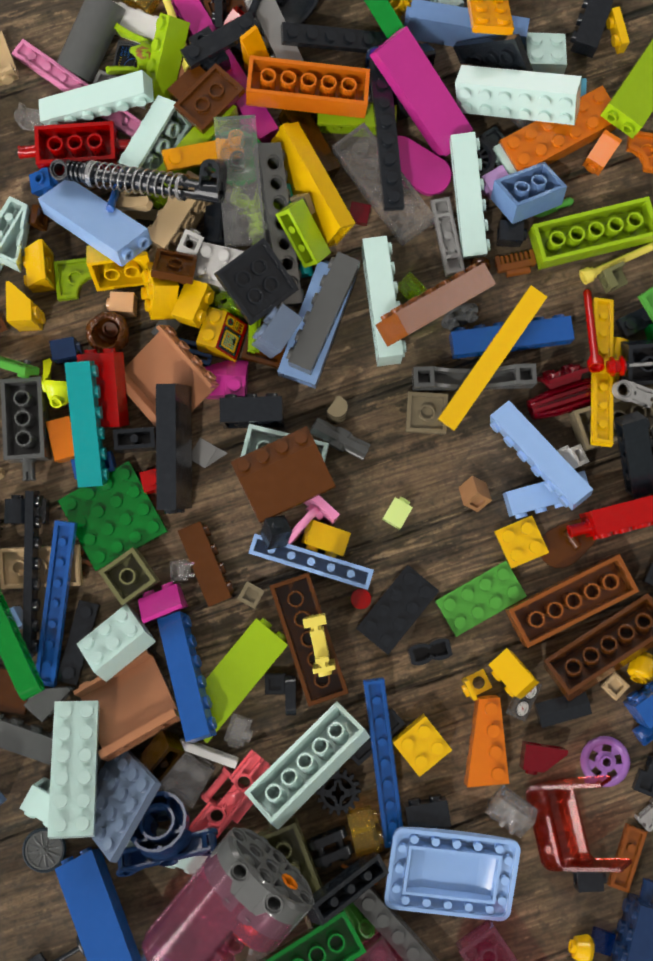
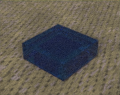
[591,926,616,956]

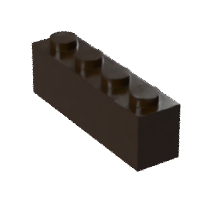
[278,109,340,179]
[138,729,185,782]

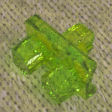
[215,292,243,317]

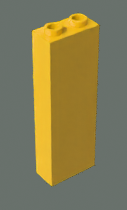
[271,122,356,247]

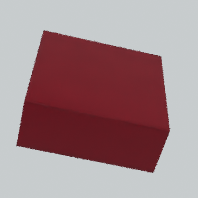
[350,201,371,226]

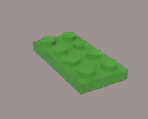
[435,561,527,637]

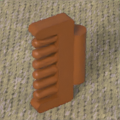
[494,249,537,278]

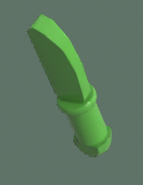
[534,197,574,217]

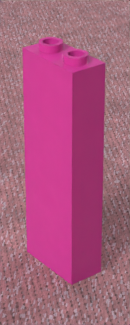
[369,26,473,156]

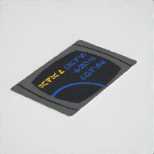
[113,40,139,66]

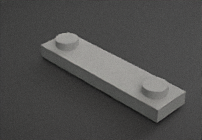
[430,196,465,277]

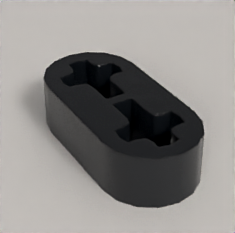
[285,675,296,716]

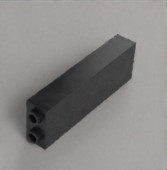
[156,384,192,514]

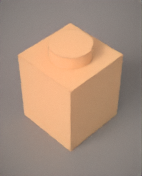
[106,291,138,317]

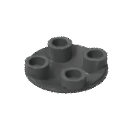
[441,303,479,332]

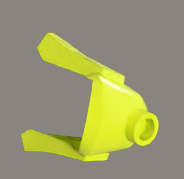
[41,358,69,408]

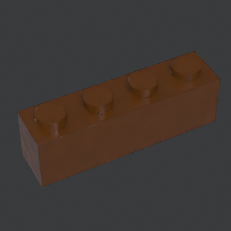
[178,521,235,607]

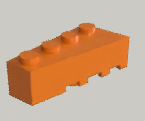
[464,695,509,788]

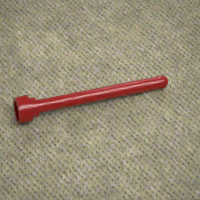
[583,289,605,373]

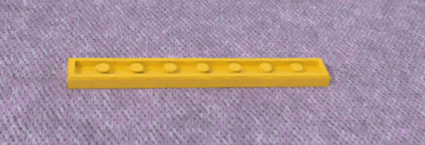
[437,285,547,431]
[590,297,614,447]

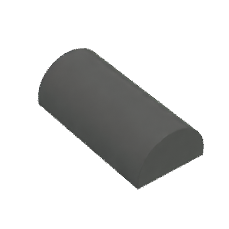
[56,0,126,83]

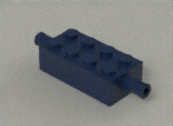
[611,878,653,961]

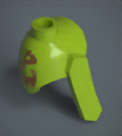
[106,23,152,75]

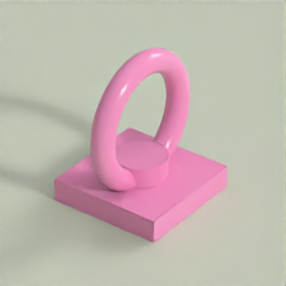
[288,495,340,544]

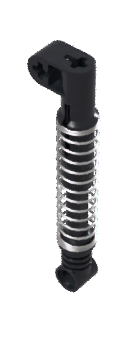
[49,159,227,204]

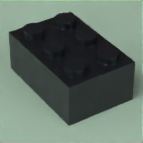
[219,393,284,429]

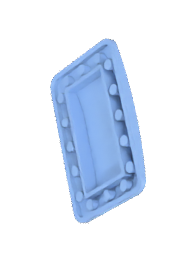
[384,827,521,921]

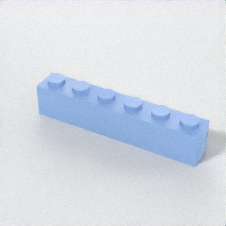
[490,401,593,510]
[249,534,374,590]

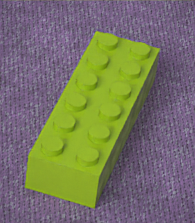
[528,196,653,270]

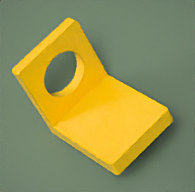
[461,669,492,701]

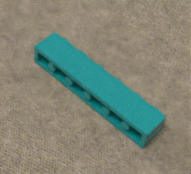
[64,361,109,488]

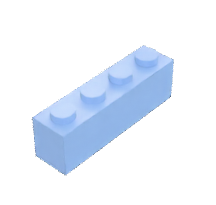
[503,471,589,519]

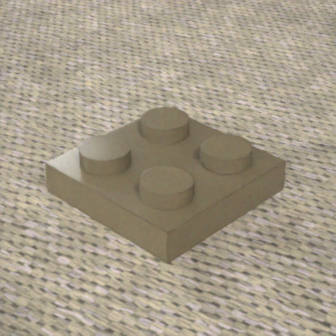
[405,391,448,435]

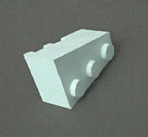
[0,196,31,273]

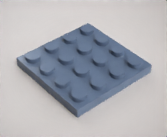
[91,750,161,863]

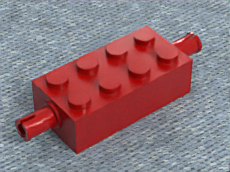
[17,121,131,173]
[567,495,653,540]

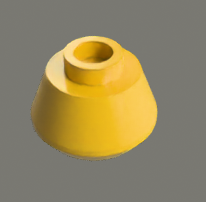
[568,934,595,961]

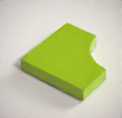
[53,257,92,302]

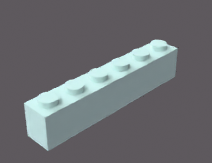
[39,70,154,125]
[449,132,490,259]

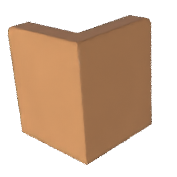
[459,475,492,512]

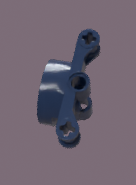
[116,791,218,877]

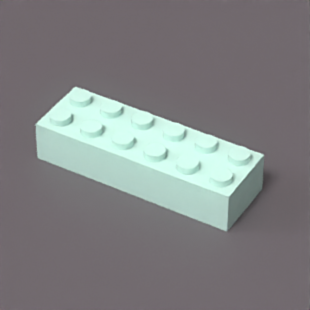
[455,65,582,125]
[361,236,406,367]
[47,700,100,839]
[244,701,370,829]

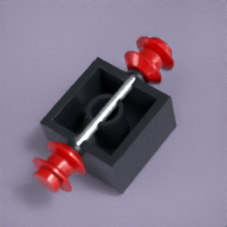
[606,339,653,385]

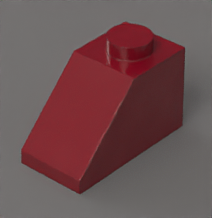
[519,741,568,775]

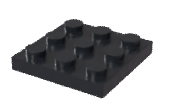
[214,238,299,325]

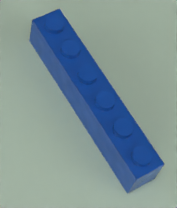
[449,314,575,360]
[157,611,217,743]

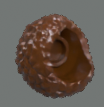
[86,312,129,353]

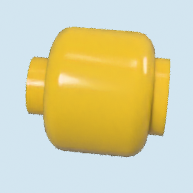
[627,652,653,685]

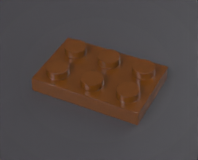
[174,63,245,134]

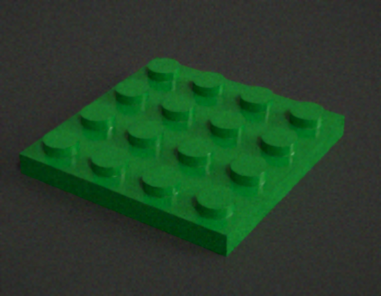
[58,461,168,571]

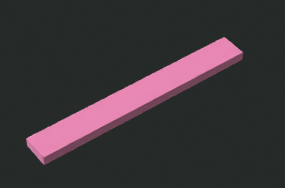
[11,39,141,138]

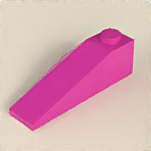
[204,360,249,400]

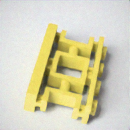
[302,613,336,677]

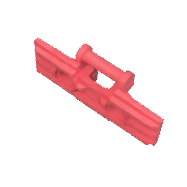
[189,749,271,838]

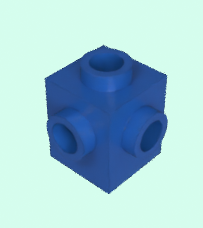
[29,167,62,197]

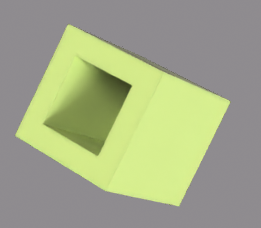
[382,497,413,530]

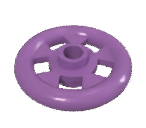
[580,736,630,787]

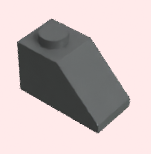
[24,685,75,722]

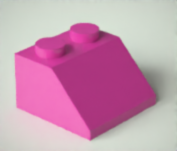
[138,582,188,623]

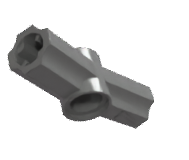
[310,417,371,460]

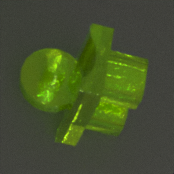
[397,272,427,300]

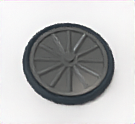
[22,827,67,873]

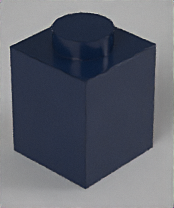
[49,337,83,365]

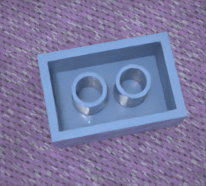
[491,162,567,224]

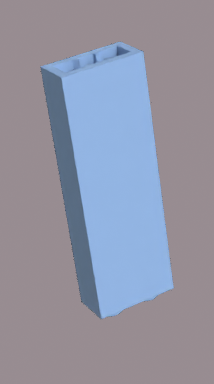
[38,180,152,267]
[277,261,356,389]

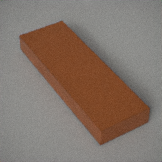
[607,823,648,893]

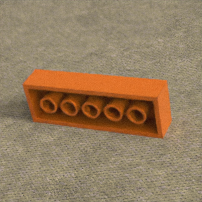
[246,55,370,119]
[499,85,617,172]

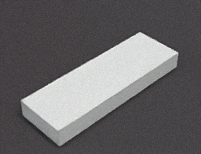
[180,737,240,769]

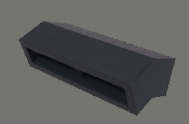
[534,692,592,728]

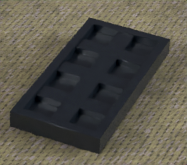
[356,565,439,655]

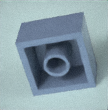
[251,304,303,359]

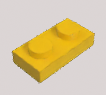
[606,6,630,54]

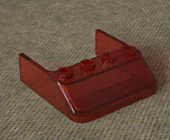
[526,776,632,872]

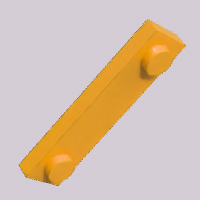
[161,136,245,172]

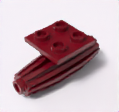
[527,363,591,420]

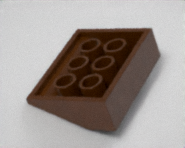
[231,426,336,523]

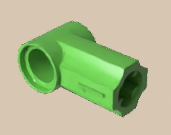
[344,902,375,942]

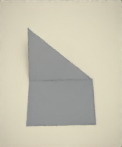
[192,438,228,468]

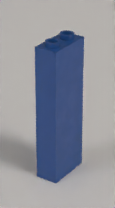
[55,847,142,961]

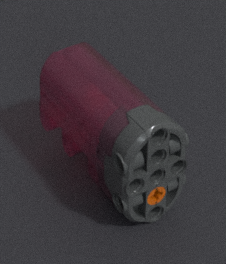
[142,827,315,961]

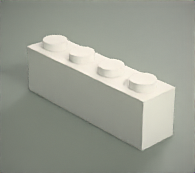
[113,1,159,44]

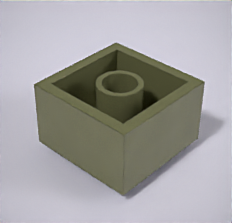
[98,547,160,606]

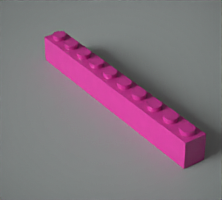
[171,0,279,143]

